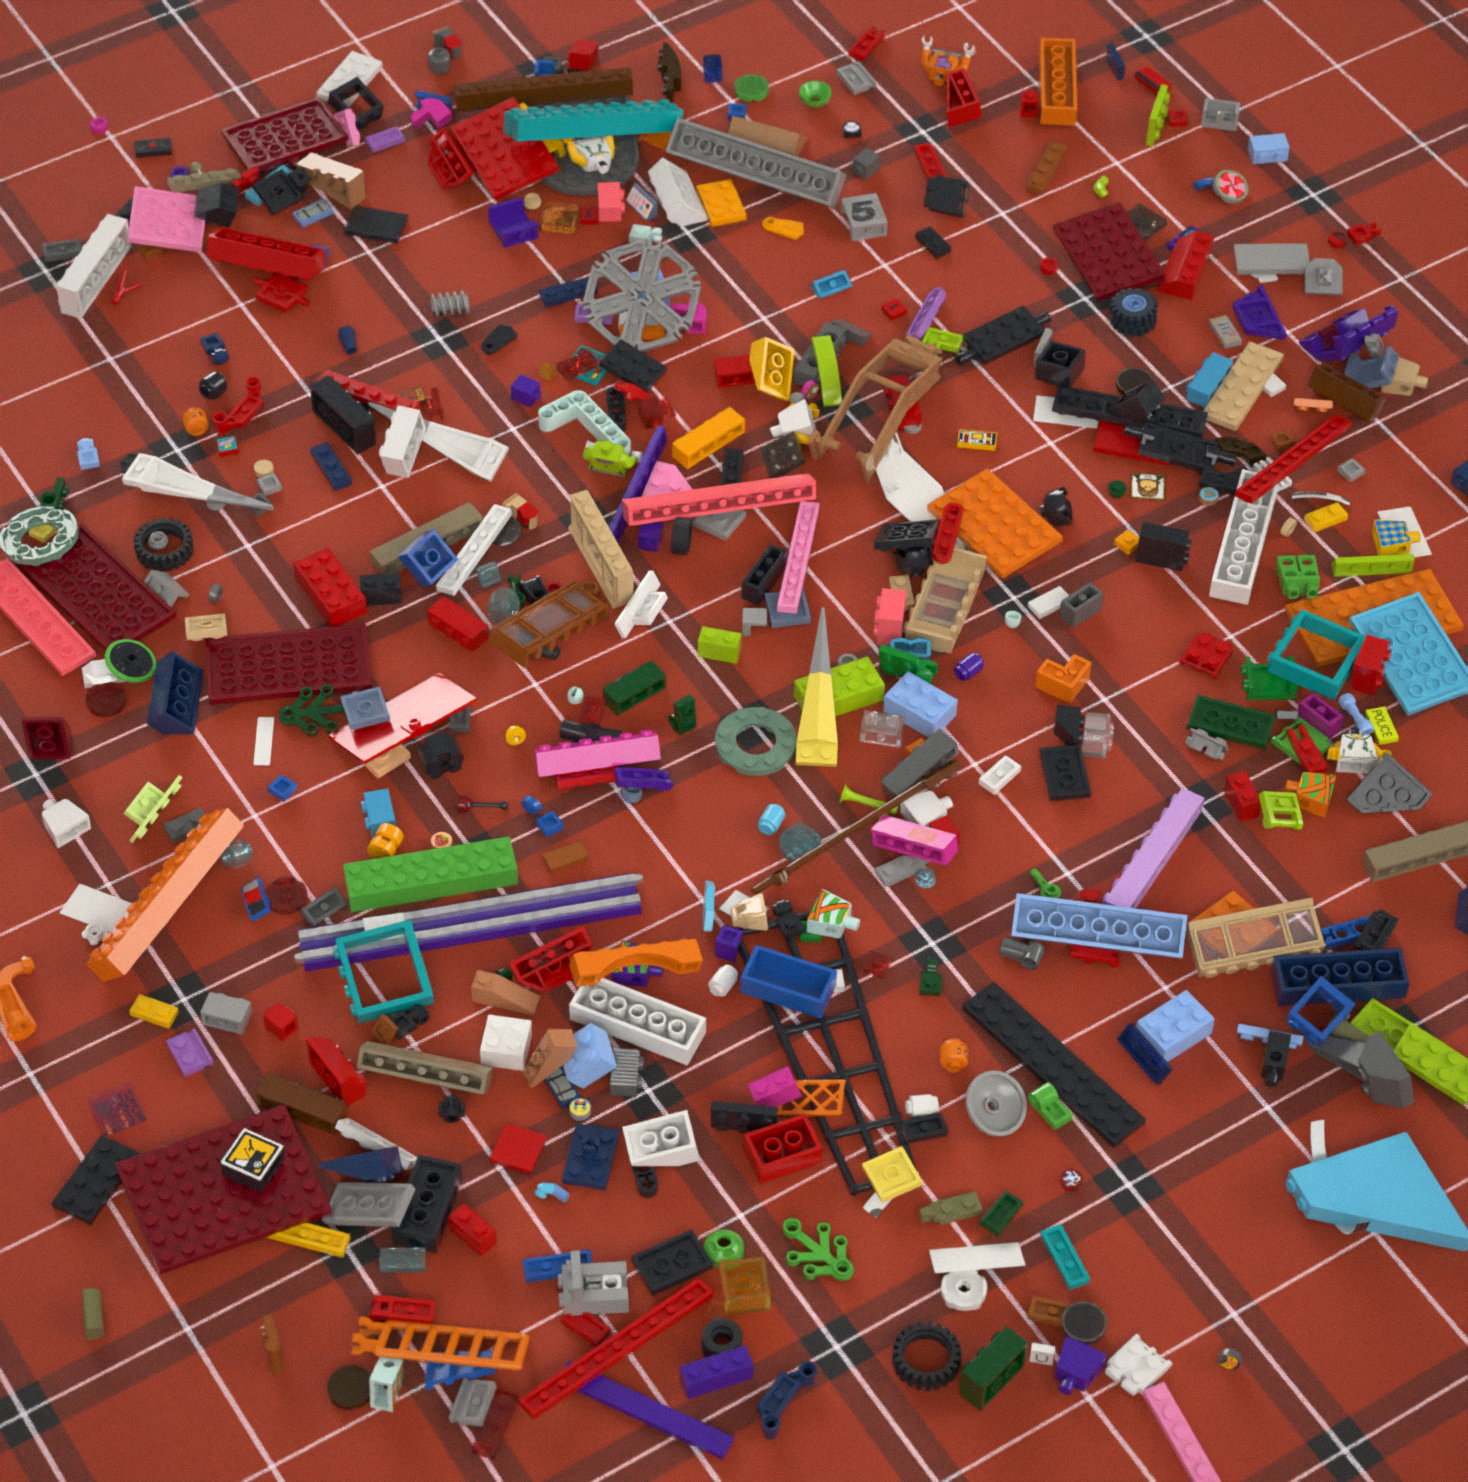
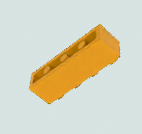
[672,407,745,469]

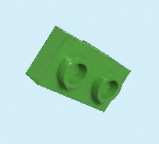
[1027,1082,1072,1130]

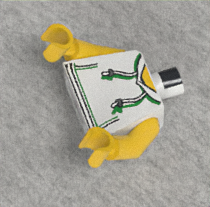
[562,136,615,174]
[1327,728,1391,773]

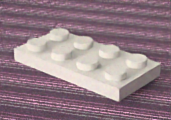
[316,51,383,107]

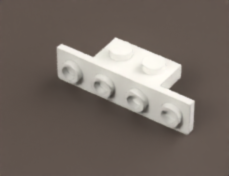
[615,571,668,639]

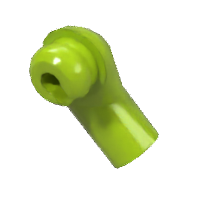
[1093,176,1109,198]

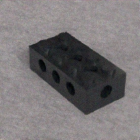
[392,1154,462,1253]

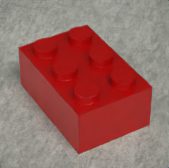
[743,1114,823,1184]

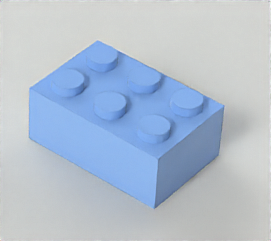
[883,671,958,737]
[1134,990,1215,1065]

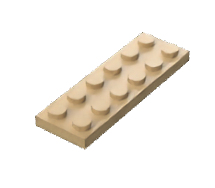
[1203,342,1284,431]

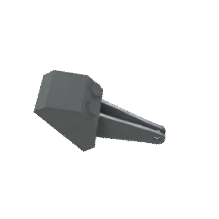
[1308,1031,1414,1108]

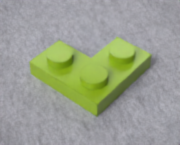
[922,327,964,356]

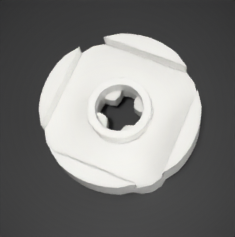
[941,1270,987,1311]

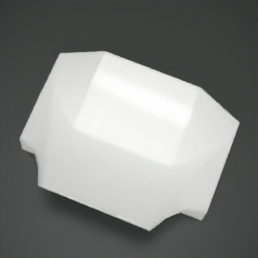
[82,659,125,688]

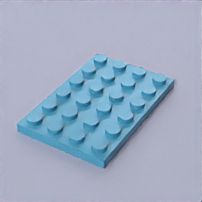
[1349,592,1468,716]

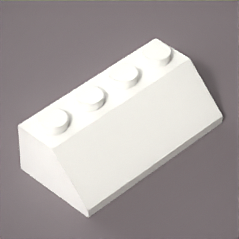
[648,158,709,226]

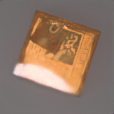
[539,201,581,235]

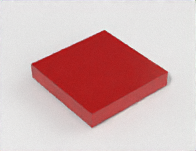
[489,1123,547,1175]

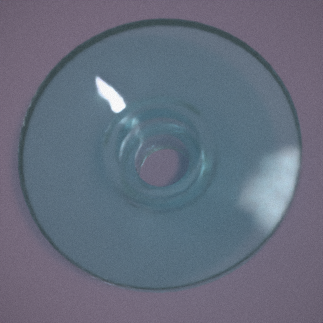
[487,587,520,625]

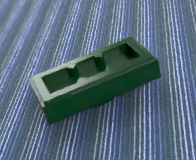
[979,1190,1024,1237]

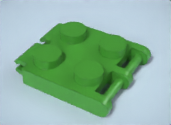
[1271,717,1332,765]

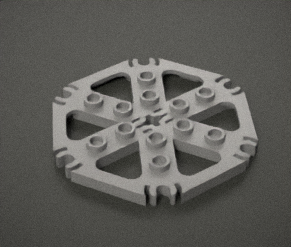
[582,238,701,352]

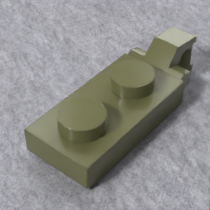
[919,1191,983,1225]

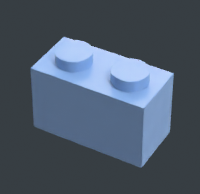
[1248,133,1290,164]

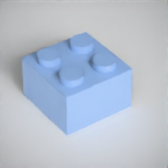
[563,1023,617,1089]

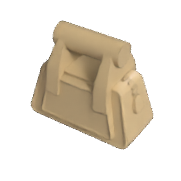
[730,893,768,931]

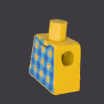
[1372,519,1421,556]

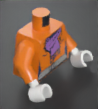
[921,36,975,86]

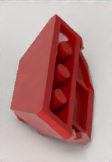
[428,127,476,189]
[508,926,593,993]

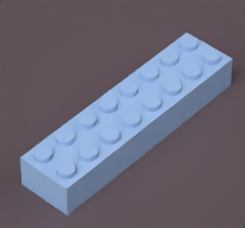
[1011,893,1188,959]

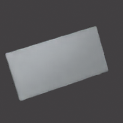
[1233,243,1310,275]

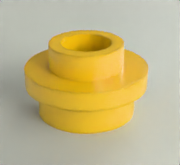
[505,725,526,745]

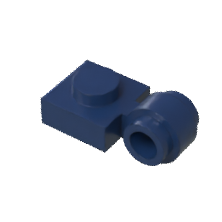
[200,333,229,365]

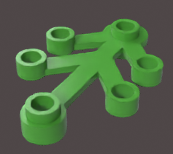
[783,1218,854,1281]

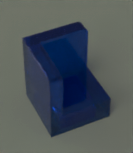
[703,54,722,83]

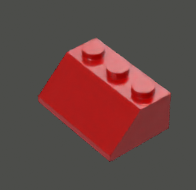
[306,1037,367,1106]

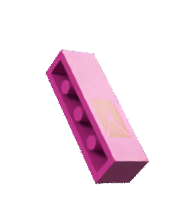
[871,815,958,866]

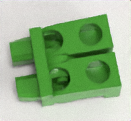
[1275,555,1320,599]

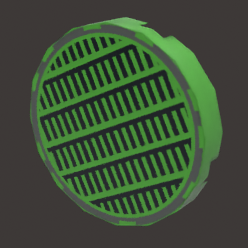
[734,74,769,102]

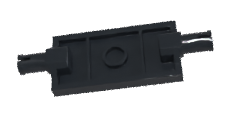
[954,305,1051,366]
[1123,422,1237,472]

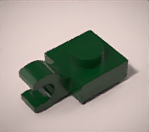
[919,957,942,996]

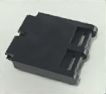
[923,175,970,218]

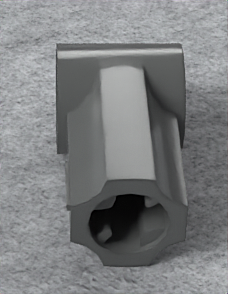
[999,937,1045,970]

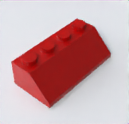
[1157,231,1214,300]

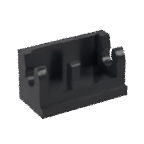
[1354,909,1399,951]

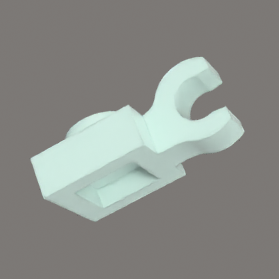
[629,224,663,244]

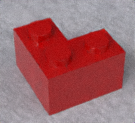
[1351,635,1392,696]

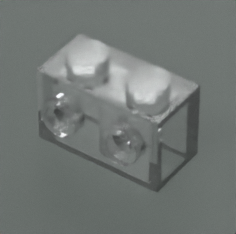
[860,710,905,748]

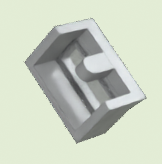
[1201,98,1240,131]

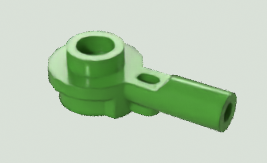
[1030,868,1061,899]

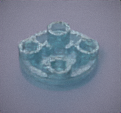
[779,822,821,862]

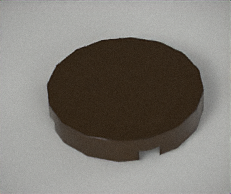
[327,1365,371,1410]

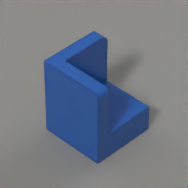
[535,60,554,76]

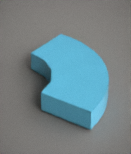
[703,881,715,932]

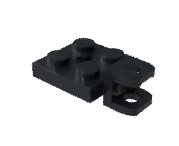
[252,168,311,216]

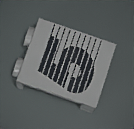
[841,193,888,241]

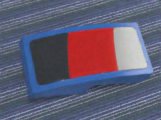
[241,877,271,922]

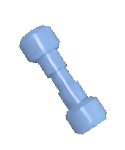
[1338,693,1374,735]

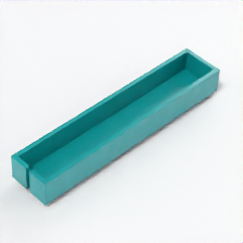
[503,99,683,141]

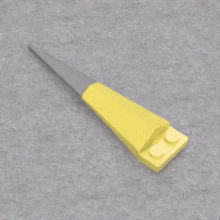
[796,607,838,767]

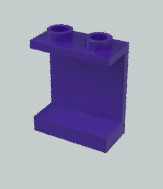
[488,197,538,248]

